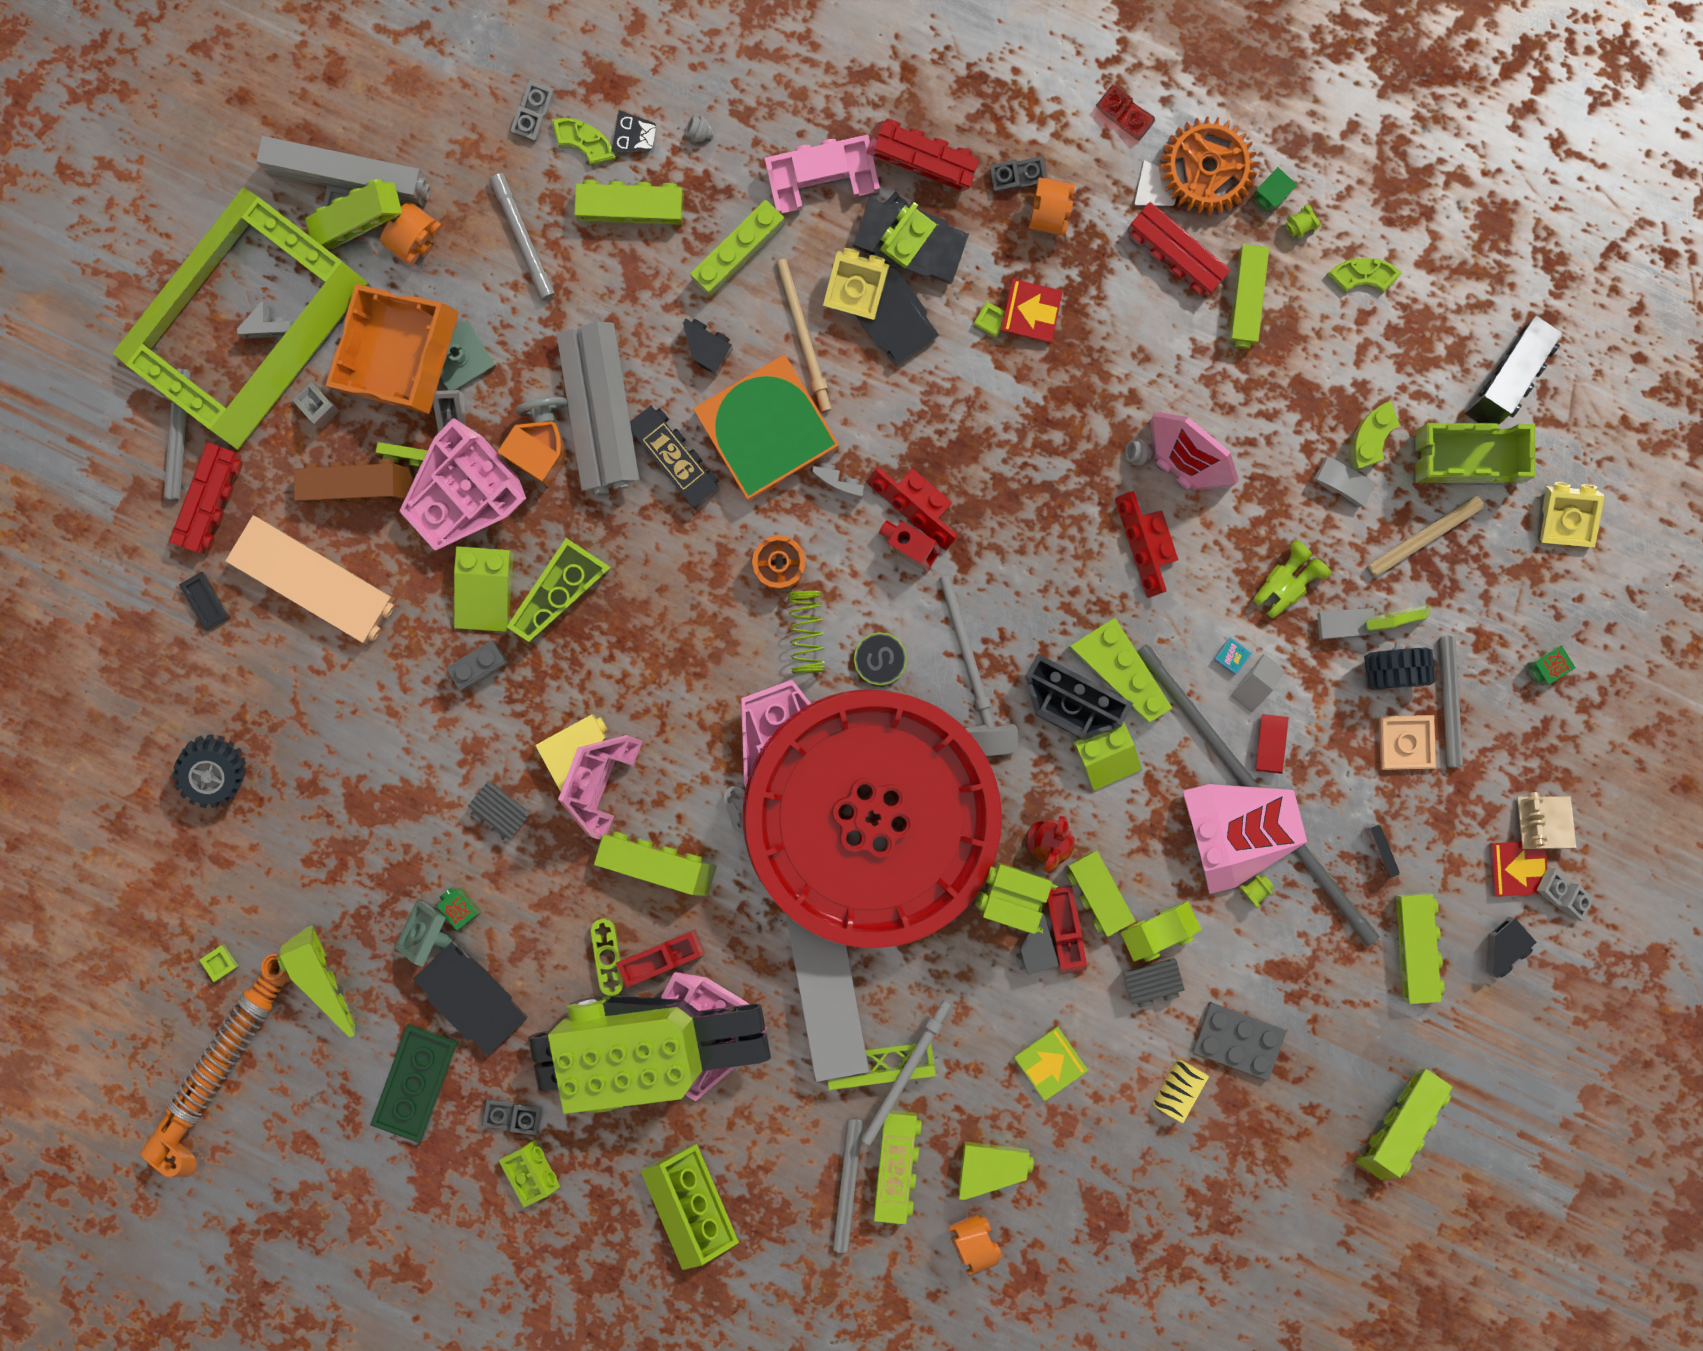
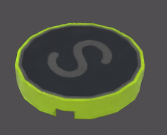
[854,632,907,686]

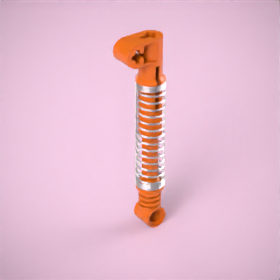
[139,954,292,1178]

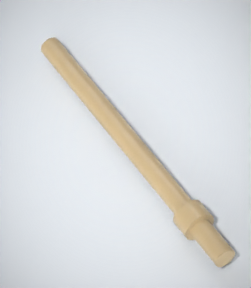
[776,258,831,412]

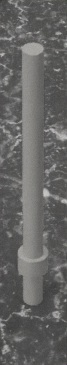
[939,575,995,729]
[861,1000,952,1145]

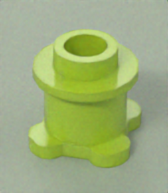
[1285,204,1321,239]
[1239,874,1274,909]

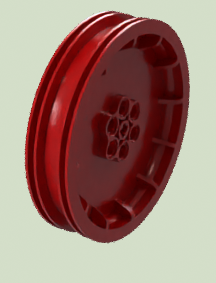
[742,689,1002,948]

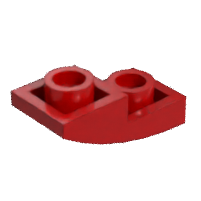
[1256,714,1289,774]

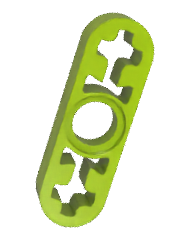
[591,918,624,996]

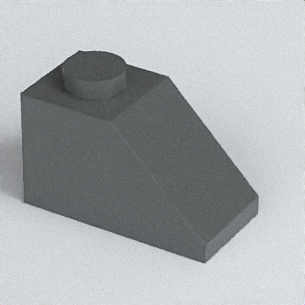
[1016,914,1059,975]

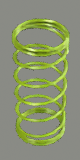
[788,591,825,673]

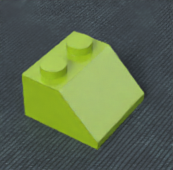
[1072,722,1142,791]

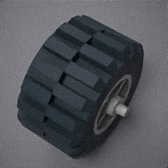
[1364,642,1436,696]
[173,735,246,808]

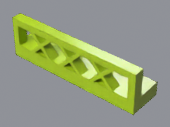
[828,1043,936,1090]

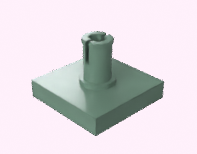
[440,320,496,390]
[395,899,452,967]

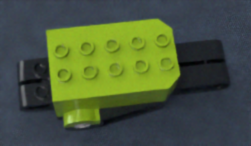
[528,996,771,1114]

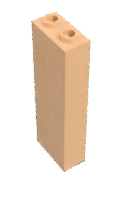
[226,515,395,644]

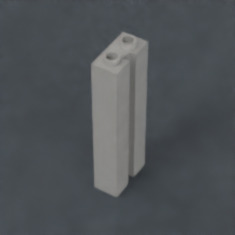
[256,136,431,207]
[557,321,639,495]

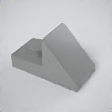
[237,302,293,339]

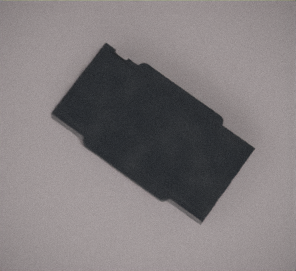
[852,196,969,285]
[854,254,939,367]
[413,941,528,1055]

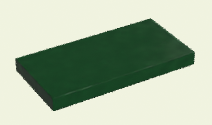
[370,1023,459,1143]

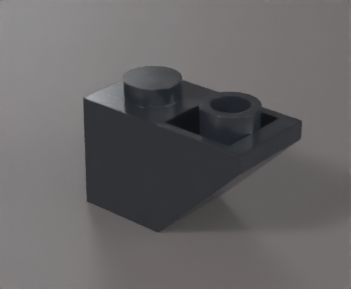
[683,318,733,376]
[1486,917,1537,978]

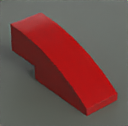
[1047,886,1087,975]
[616,929,705,988]

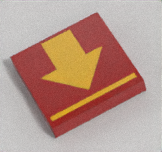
[1000,278,1063,343]
[1490,841,1547,897]

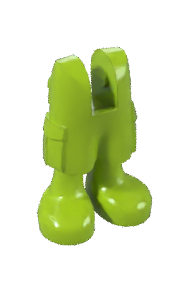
[1253,539,1332,619]

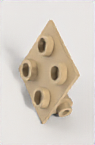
[1517,792,1576,849]

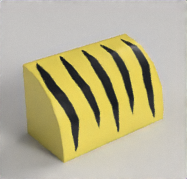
[1152,1057,1209,1123]

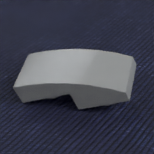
[511,80,556,140]
[1314,457,1375,507]
[813,463,864,499]
[1317,608,1377,639]
[965,724,1018,756]
[1537,868,1594,921]

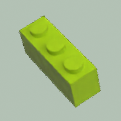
[1066,850,1136,937]

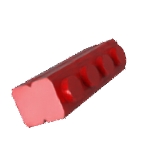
[867,119,979,191]
[1127,201,1231,298]
[169,442,243,554]

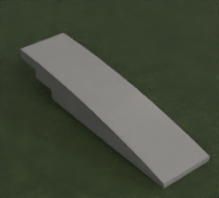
[786,914,869,1082]

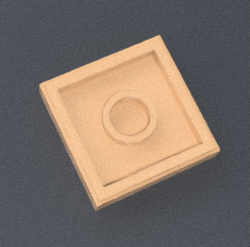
[1379,715,1436,770]

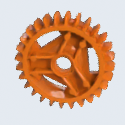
[1159,116,1258,216]

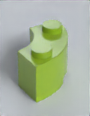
[1349,401,1400,471]
[1120,901,1202,962]

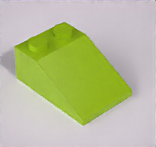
[454,546,514,632]

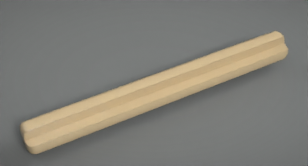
[1368,496,1485,576]

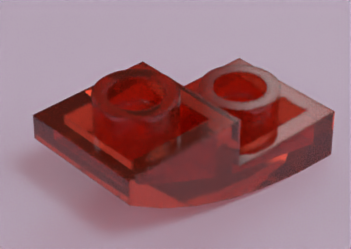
[1096,85,1155,141]

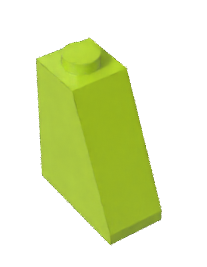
[958,1141,1034,1200]

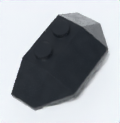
[1025,654,1133,740]

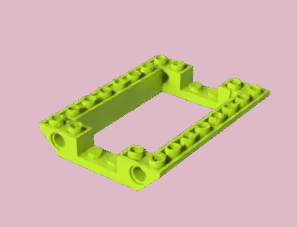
[113,187,369,450]

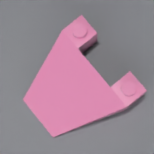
[741,680,811,788]

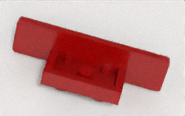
[866,467,958,550]
[1115,491,1179,598]

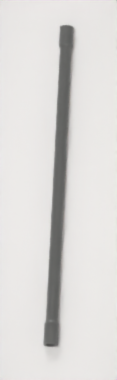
[1137,643,1380,946]

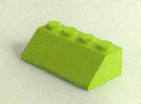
[640,1144,739,1270]

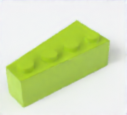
[507,538,611,642]
[1067,618,1172,723]
[594,831,717,896]
[1355,1069,1453,1180]

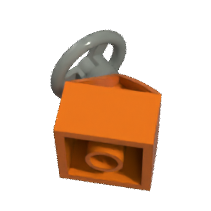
[497,397,567,487]

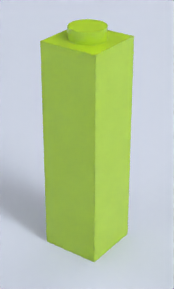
[1228,244,1269,349]

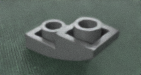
[990,156,1048,192]
[481,1098,541,1135]

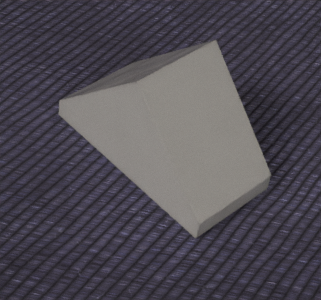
[293,382,341,429]
[433,390,466,432]
[1231,654,1285,712]

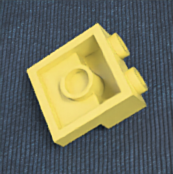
[823,248,890,320]
[1540,482,1605,547]

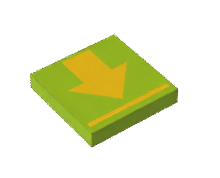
[1014,1026,1089,1101]

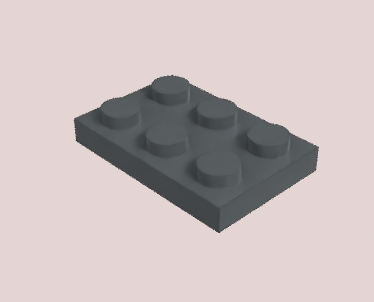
[1192,1002,1287,1081]

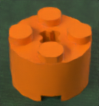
[1029,178,1075,236]
[380,201,442,266]
[752,535,806,591]
[947,1213,1003,1277]

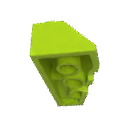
[277,925,355,1038]

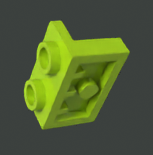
[880,202,937,268]
[498,1140,560,1208]

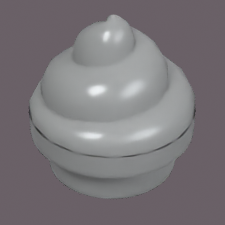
[685,116,713,143]
[1125,439,1154,466]

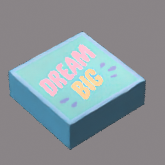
[1214,637,1252,675]

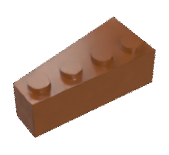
[294,459,415,503]

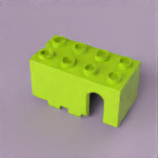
[1415,423,1536,484]
[975,861,1058,934]

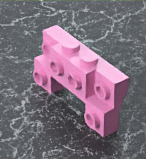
[765,135,880,214]

